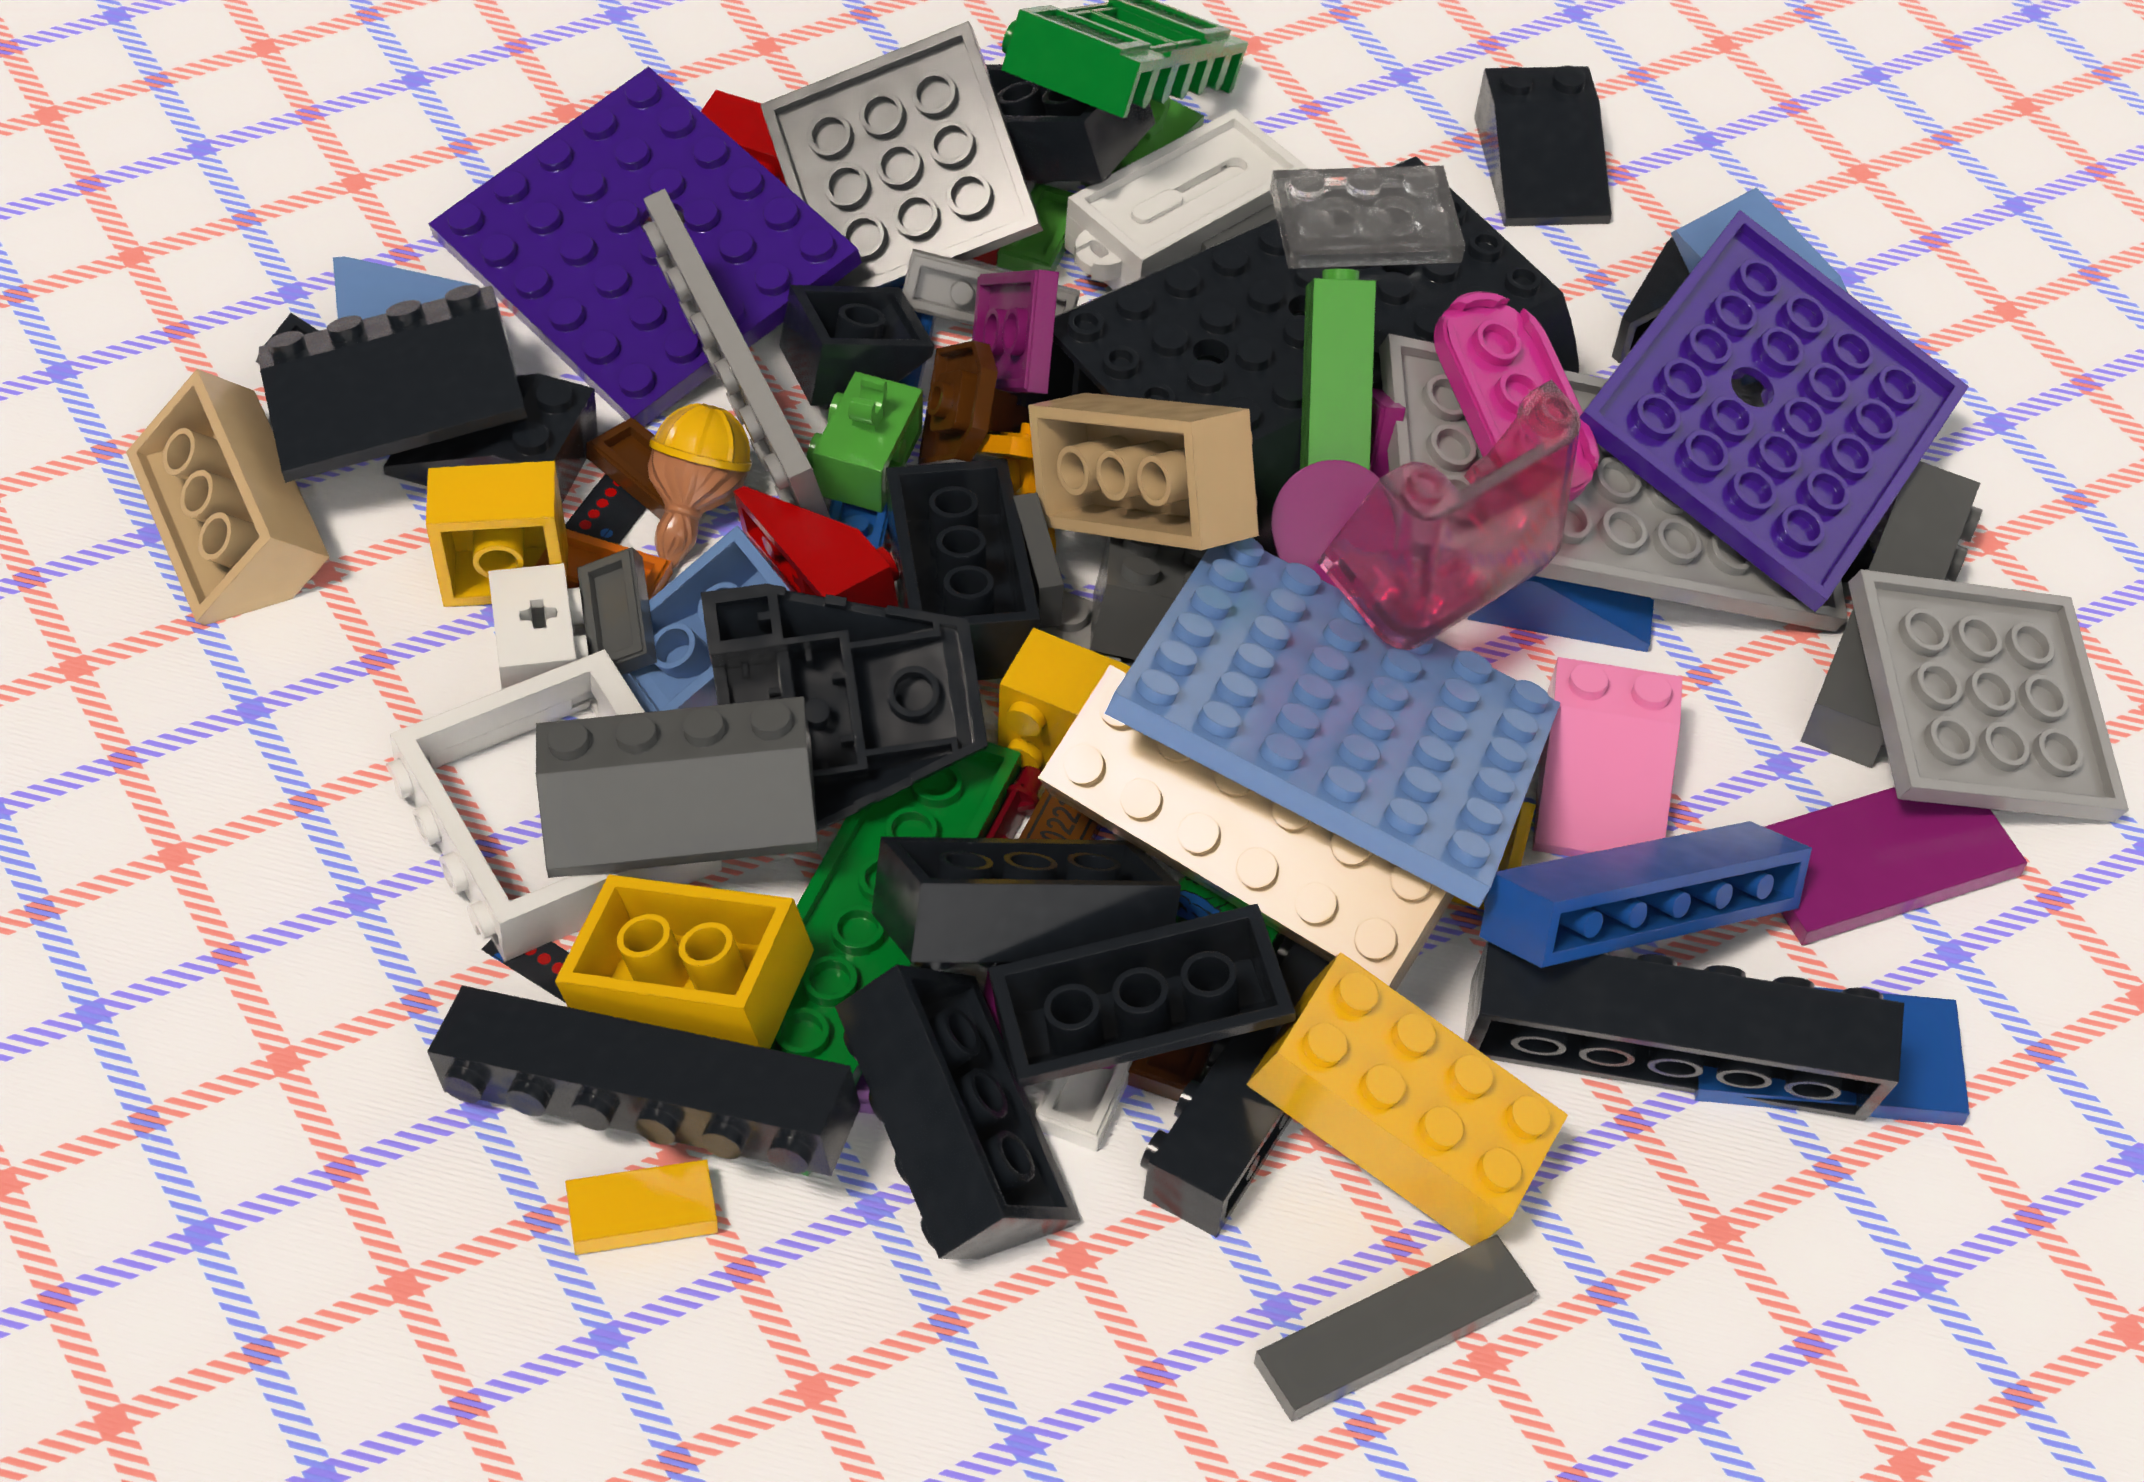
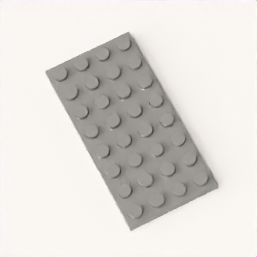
[1379,334,1848,632]

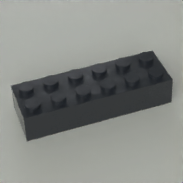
[1464,941,1904,1121]

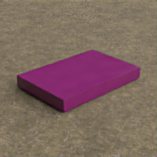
[972,269,1059,394]

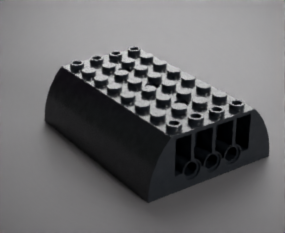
[1011,156,1579,557]

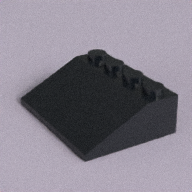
[259,285,528,483]

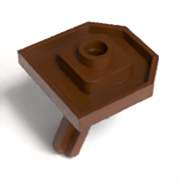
[917,340,1030,465]

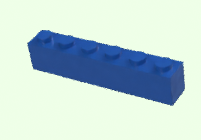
[1479,821,1812,968]

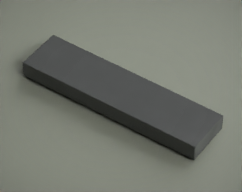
[1254,1234,1537,1422]

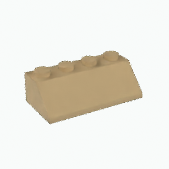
[126,369,329,625]

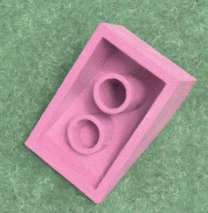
[1532,657,1683,857]

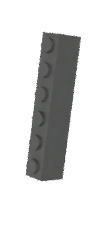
[1800,461,1983,768]

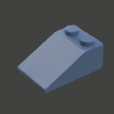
[622,525,796,712]

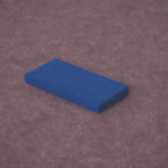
[1694,987,1970,1126]

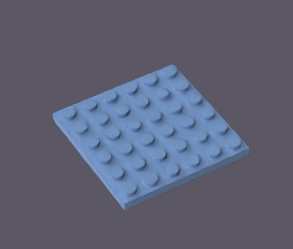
[1104,538,1560,908]

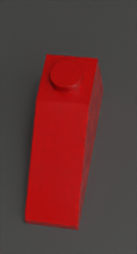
[733,486,899,608]

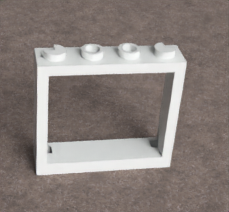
[386,649,722,962]

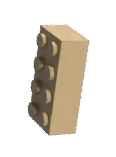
[1028,393,1259,551]

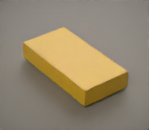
[565,1159,718,1255]

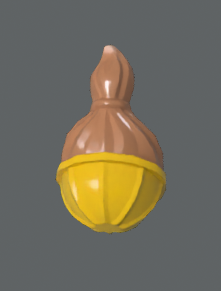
[647,403,752,569]

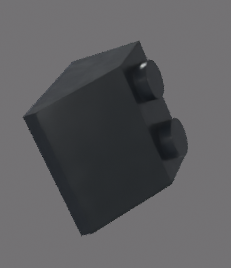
[779,285,935,410]

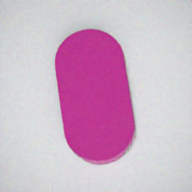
[1434,291,1599,505]

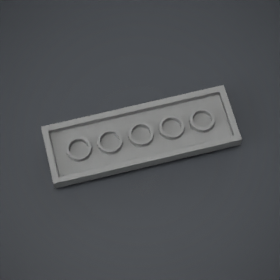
[642,188,830,518]

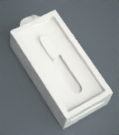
[1064,108,1310,290]

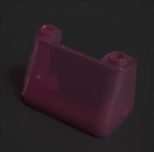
[1317,379,1581,650]

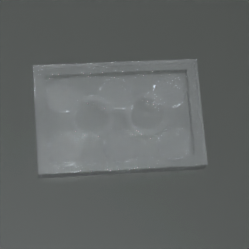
[1270,165,1465,268]

